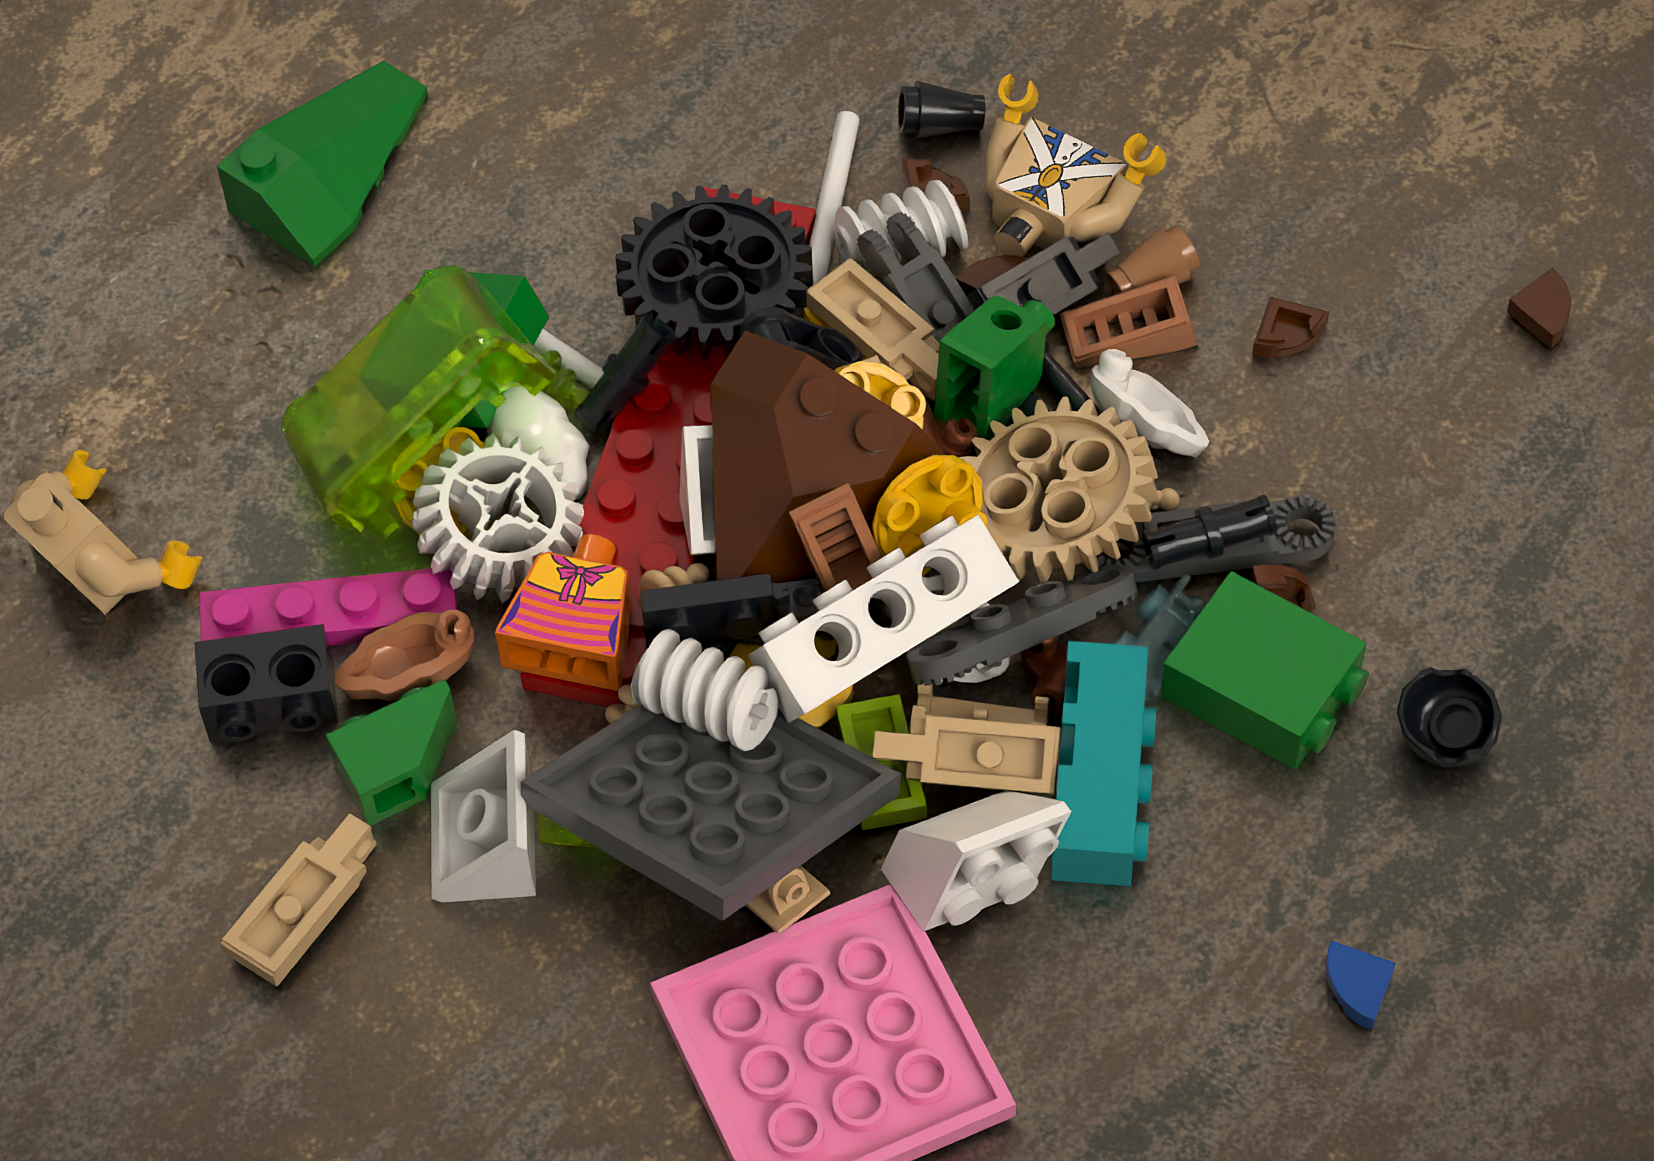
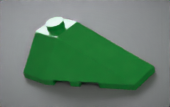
[217,61,428,267]

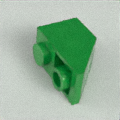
[326,679,457,826]

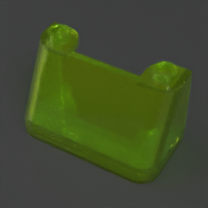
[280,265,557,546]

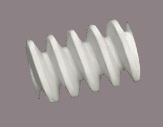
[835,180,969,277]
[631,629,779,751]

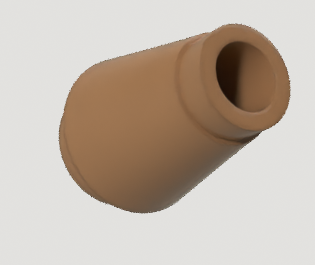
[1106,226,1201,295]

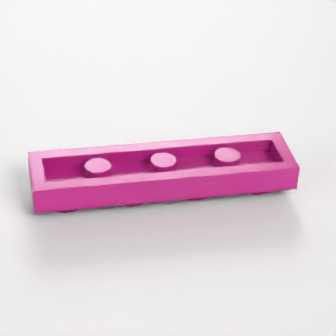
[200,568,458,646]

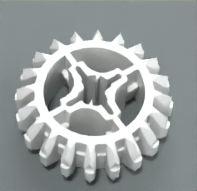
[411,433,584,603]

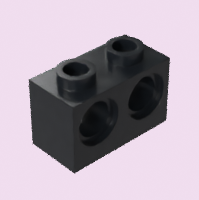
[194,624,338,742]

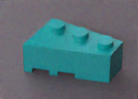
[1051,641,1156,887]

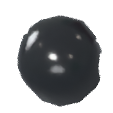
[1397,667,1502,767]

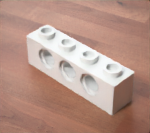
[748,515,1019,723]

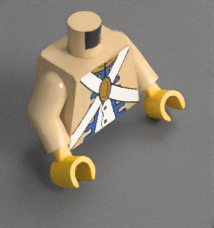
[985,74,1166,257]
[2,450,203,615]

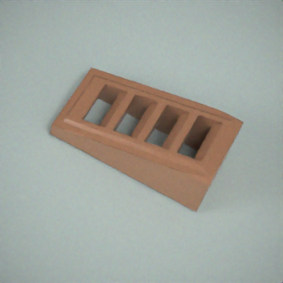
[1060,275,1198,369]
[789,483,881,593]

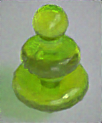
[523,350,590,409]

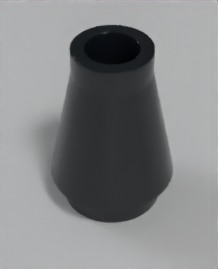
[898,81,986,140]

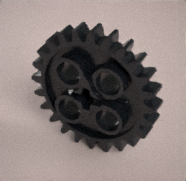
[615,185,813,359]

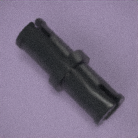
[575,314,677,434]
[1142,494,1277,571]

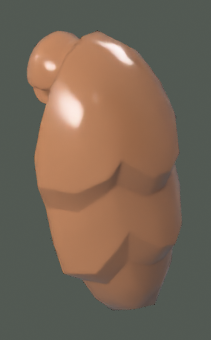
[335,610,474,702]

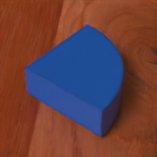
[1325,940,1396,1031]

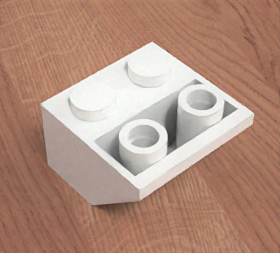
[881,790,1071,932]

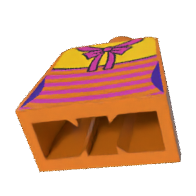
[495,534,632,691]

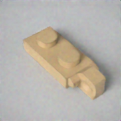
[807,258,939,401]
[873,715,1061,795]
[220,813,376,987]

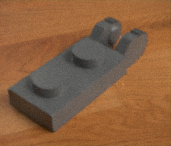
[857,211,975,343]

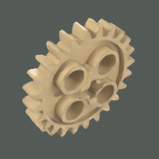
[960,397,1158,583]

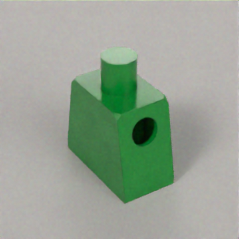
[934,296,1055,441]

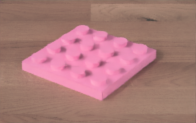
[650,884,1016,1161]

